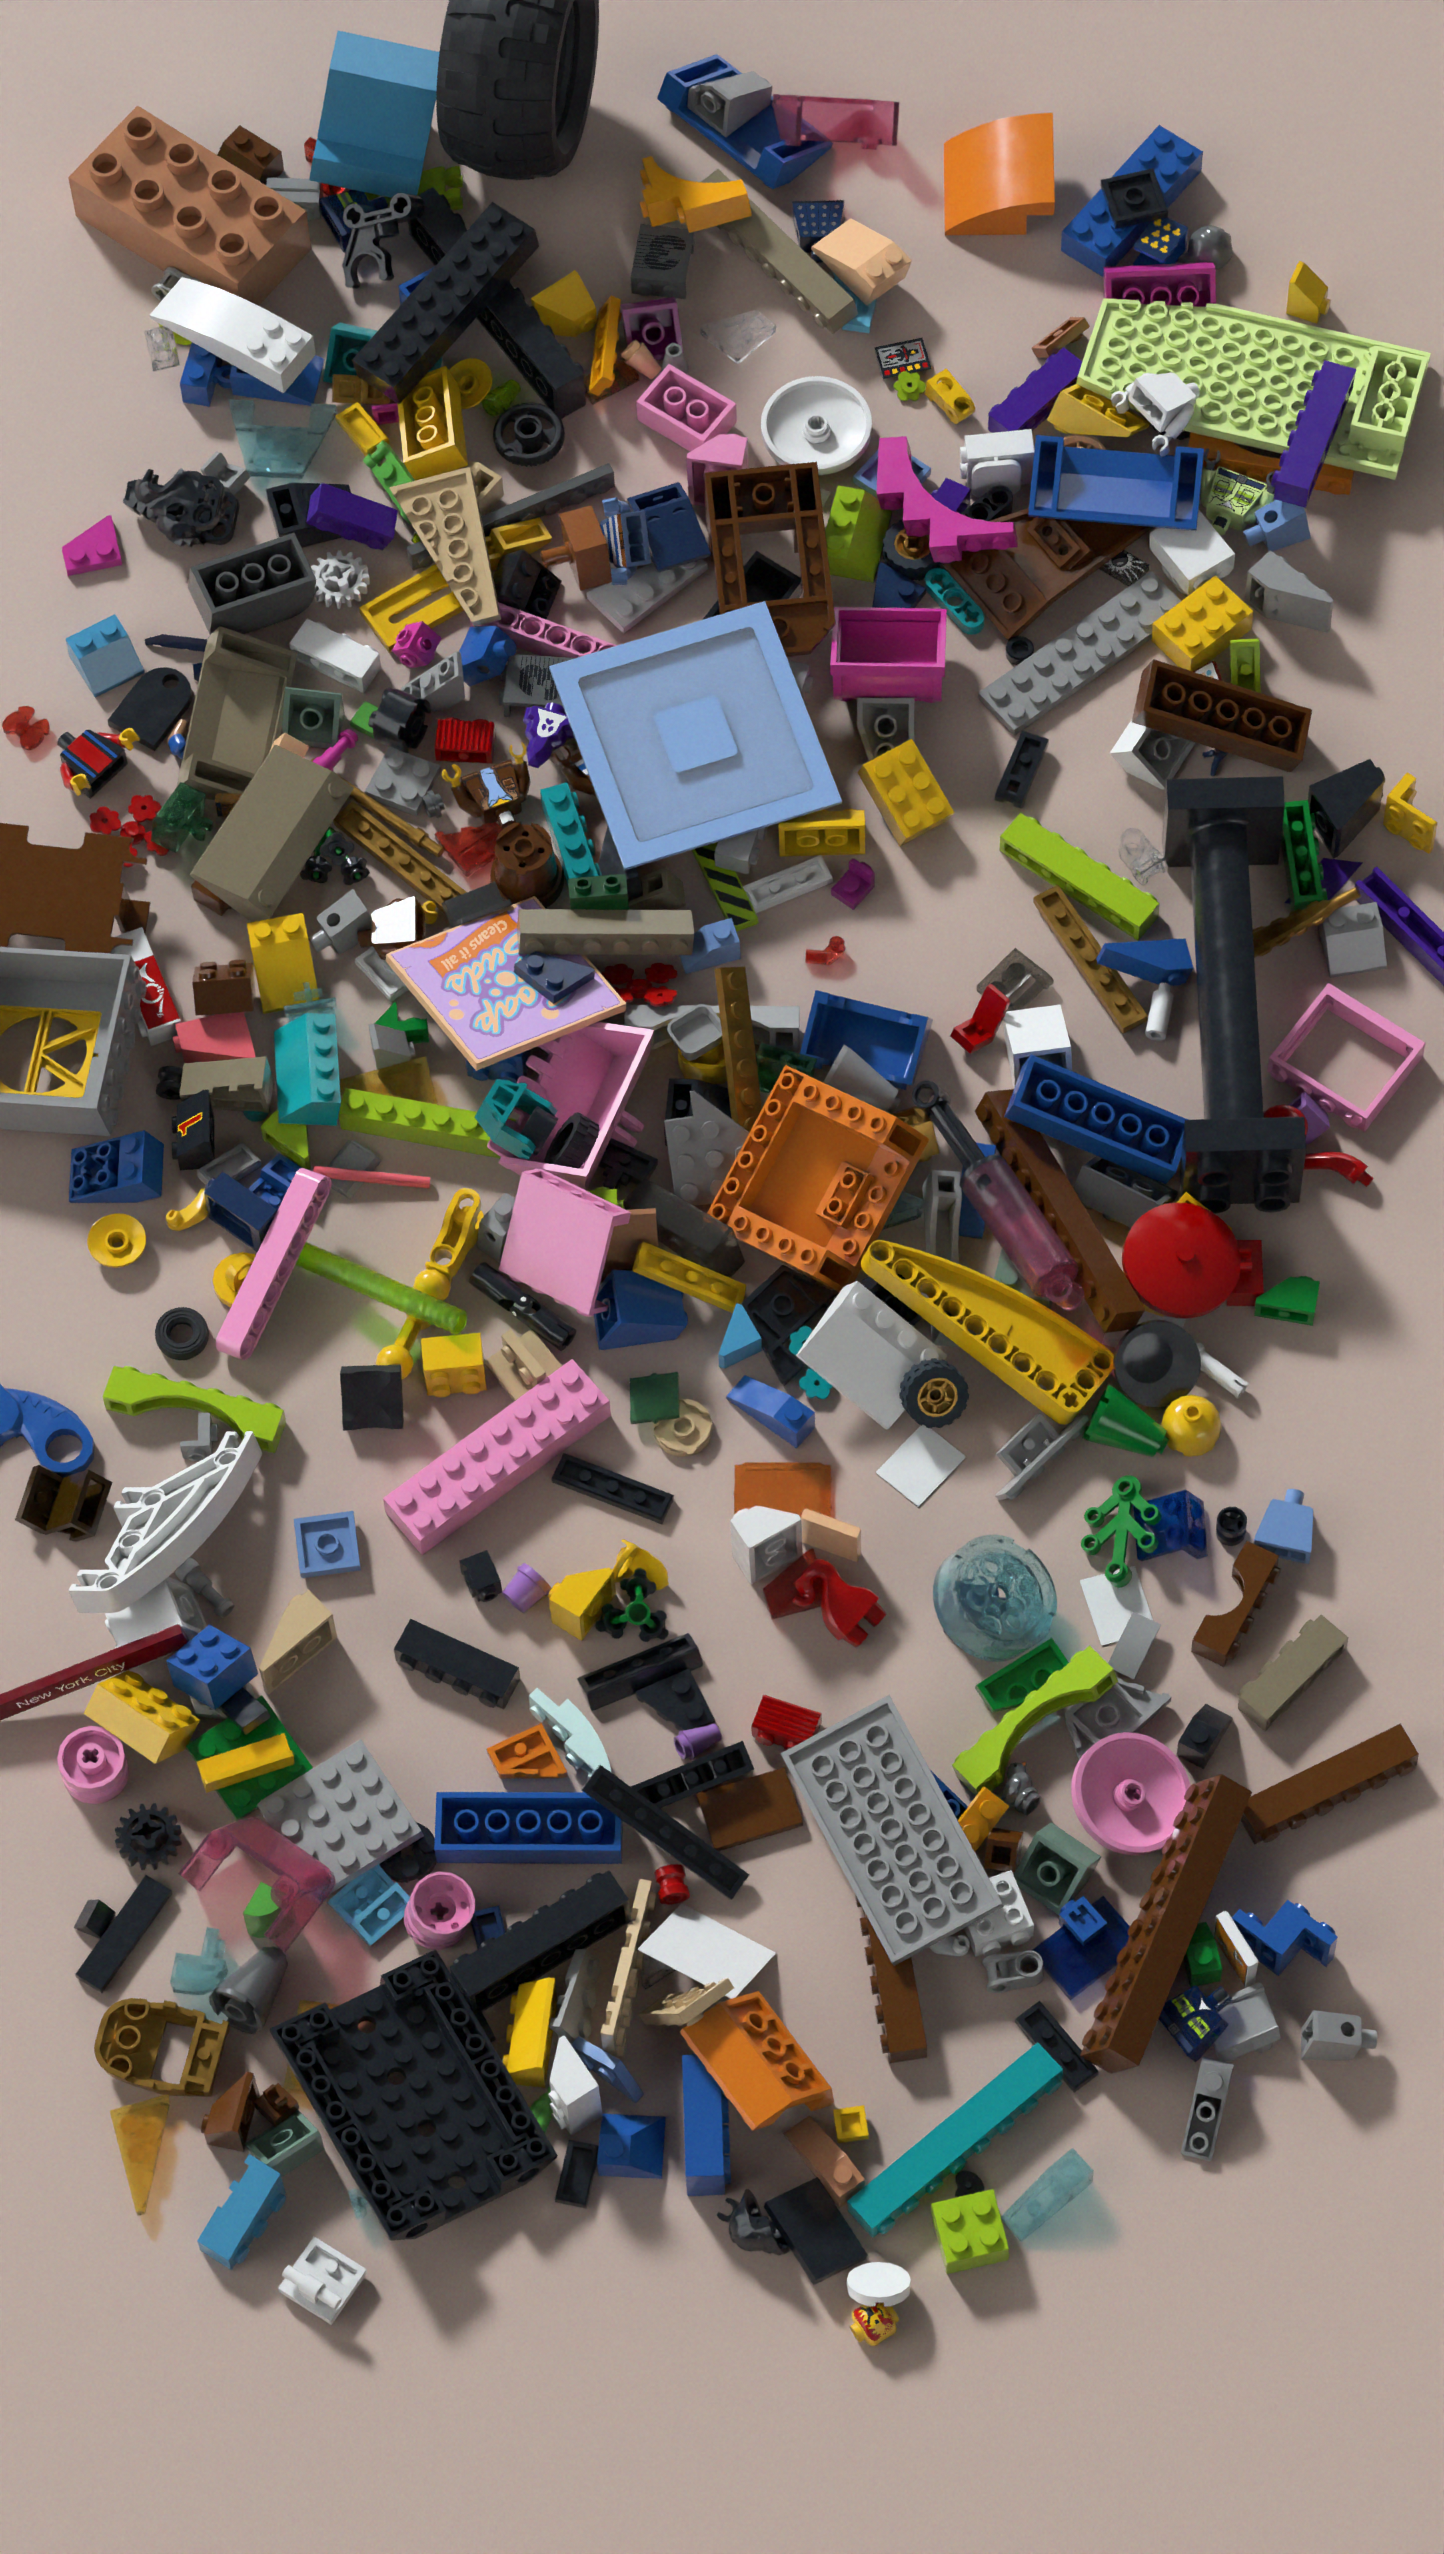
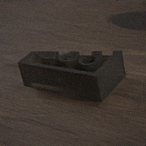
[624,1178,745,1278]

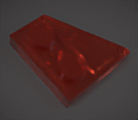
[434,822,503,877]
[763,1548,822,1620]

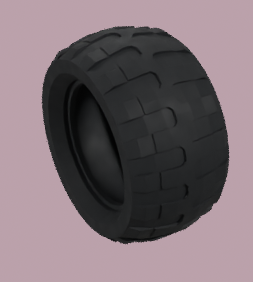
[436,0,599,180]

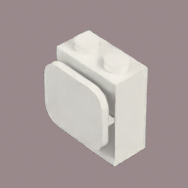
[959,429,1034,497]
[1149,510,1235,595]

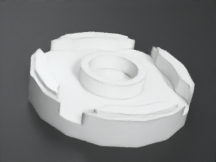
[847,2262,911,2307]

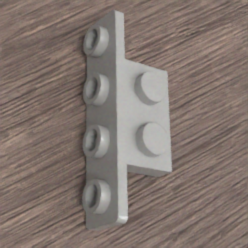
[995,1413,1090,1500]

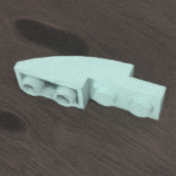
[529,1688,612,1779]

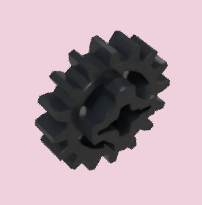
[115,1803,182,1870]

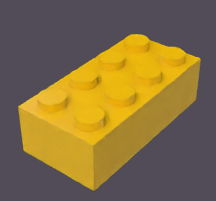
[398,366,468,481]

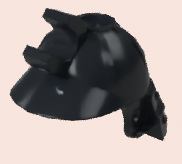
[717,2189,790,2256]

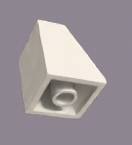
[1003,1005,1072,1088]
[105,1576,207,1667]

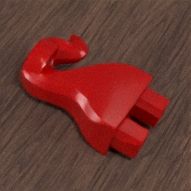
[792,1559,887,1648]

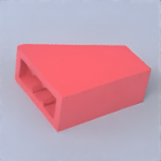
[172,1012,256,1063]

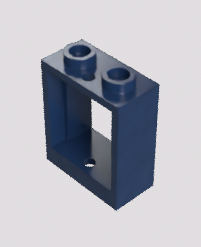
[204,1171,277,1252]

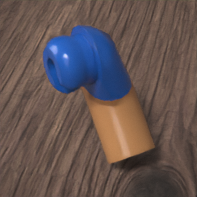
[167,719,190,759]

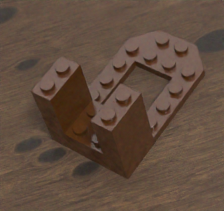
[704,462,835,657]

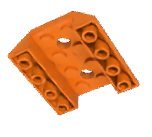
[680,1991,834,2131]

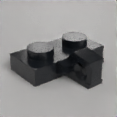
[598,1138,658,1191]

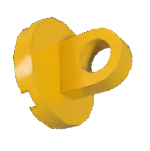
[212,1252,256,1308]

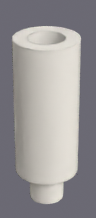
[1145,983,1174,1041]

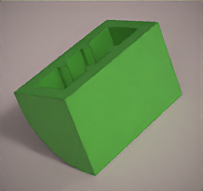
[243,1882,294,1938]

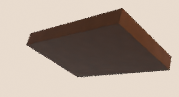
[696,1767,803,1852]

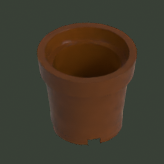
[490,822,564,909]

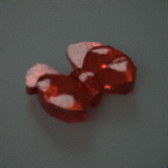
[2,706,50,751]

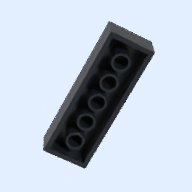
[450,1870,631,2014]

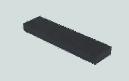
[552,1453,674,1524]
[75,1875,172,1993]

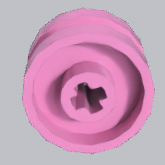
[57,1726,129,1804]

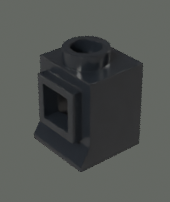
[459,1550,502,1602]

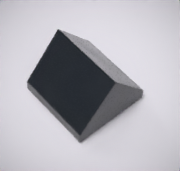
[74,1899,116,1939]

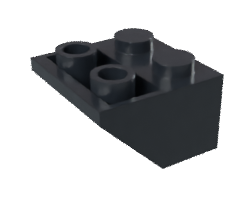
[493,549,562,619]

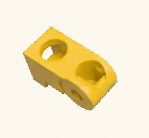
[925,368,976,424]

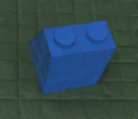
[594,1270,688,1350]

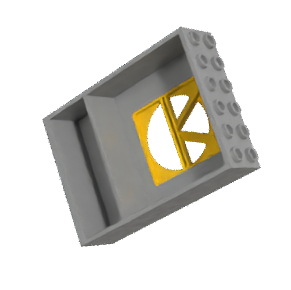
[0,947,146,1136]

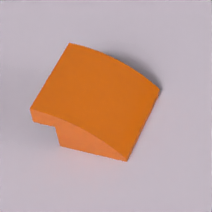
[944,113,1055,235]

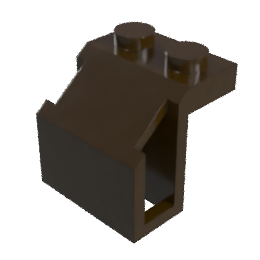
[15,1465,113,1542]

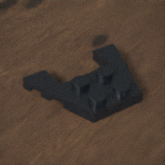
[741,1265,839,1386]

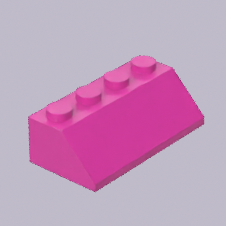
[1103,262,1216,307]

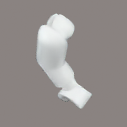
[929,1935,970,1956]

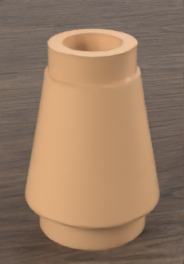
[621,339,662,380]

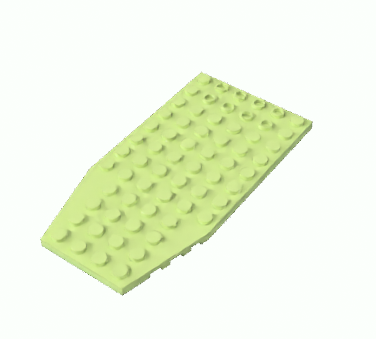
[1077,298,1431,480]

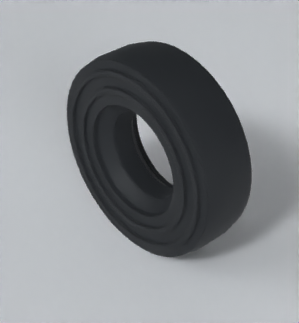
[155,1307,209,1360]

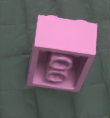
[636,364,737,451]

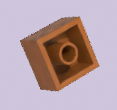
[540,505,612,591]

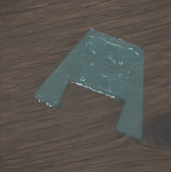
[229,399,337,479]

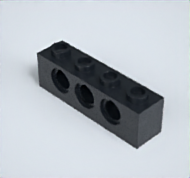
[631,1741,754,1808]

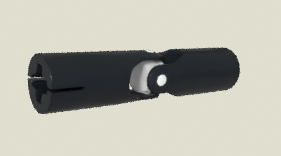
[469,1262,576,1351]

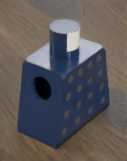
[792,200,844,263]

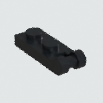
[994,730,1049,809]

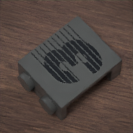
[631,224,695,299]
[498,654,575,717]

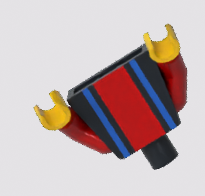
[57,728,140,799]

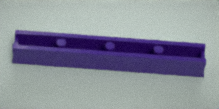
[1355,867,1444,986]

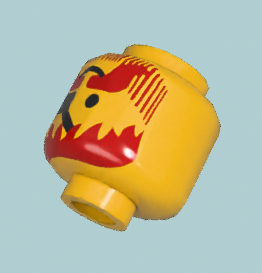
[850,2302,899,2346]

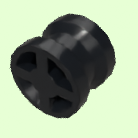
[156,1066,183,1100]

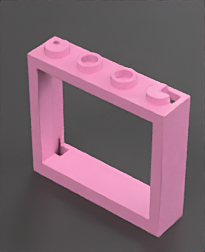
[1268,983,1425,1132]

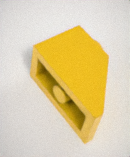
[1286,261,1331,324]

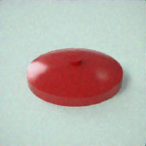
[1122,1203,1241,1319]

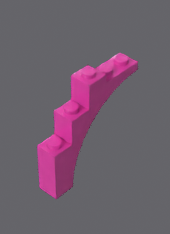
[876,436,1018,563]

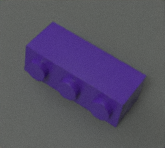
[306,483,398,550]

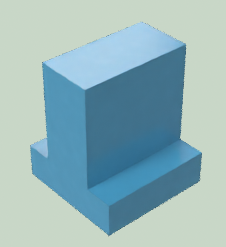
[309,31,440,198]

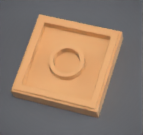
[800,1509,861,1562]

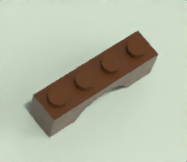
[1191,1540,1281,1667]

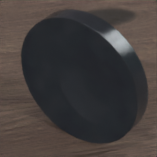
[1113,1320,1201,1407]

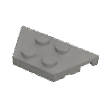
[1064,1677,1171,1760]

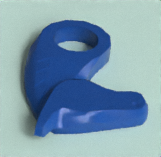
[0,1384,95,1478]

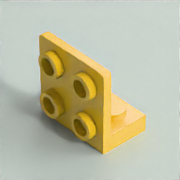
[1383,772,1437,854]

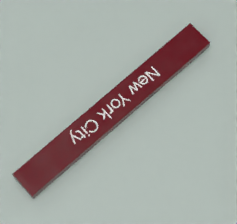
[0,1624,189,1721]

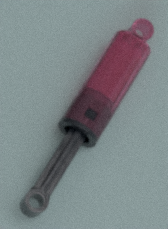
[912,1080,1084,1311]

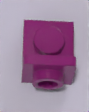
[831,858,875,910]

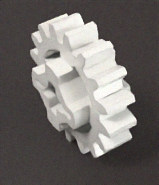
[311,550,370,609]

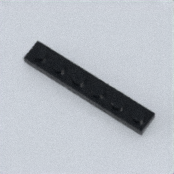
[581,1765,750,1900]

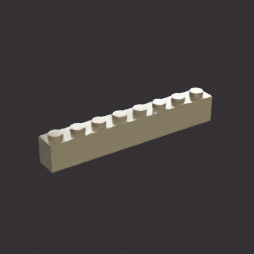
[701,169,858,334]

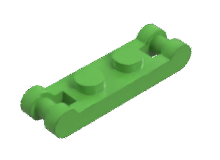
[363,440,415,525]

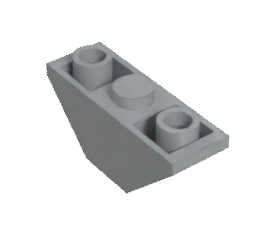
[401,651,465,711]

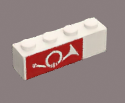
[111,927,181,1046]

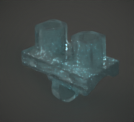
[284,982,337,1022]

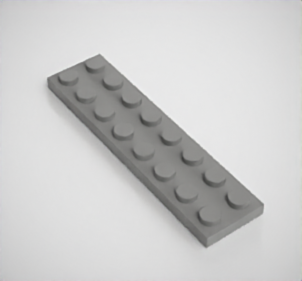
[978,571,1181,736]

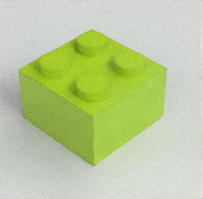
[931,2189,1009,2275]

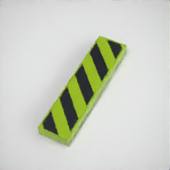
[691,842,759,932]

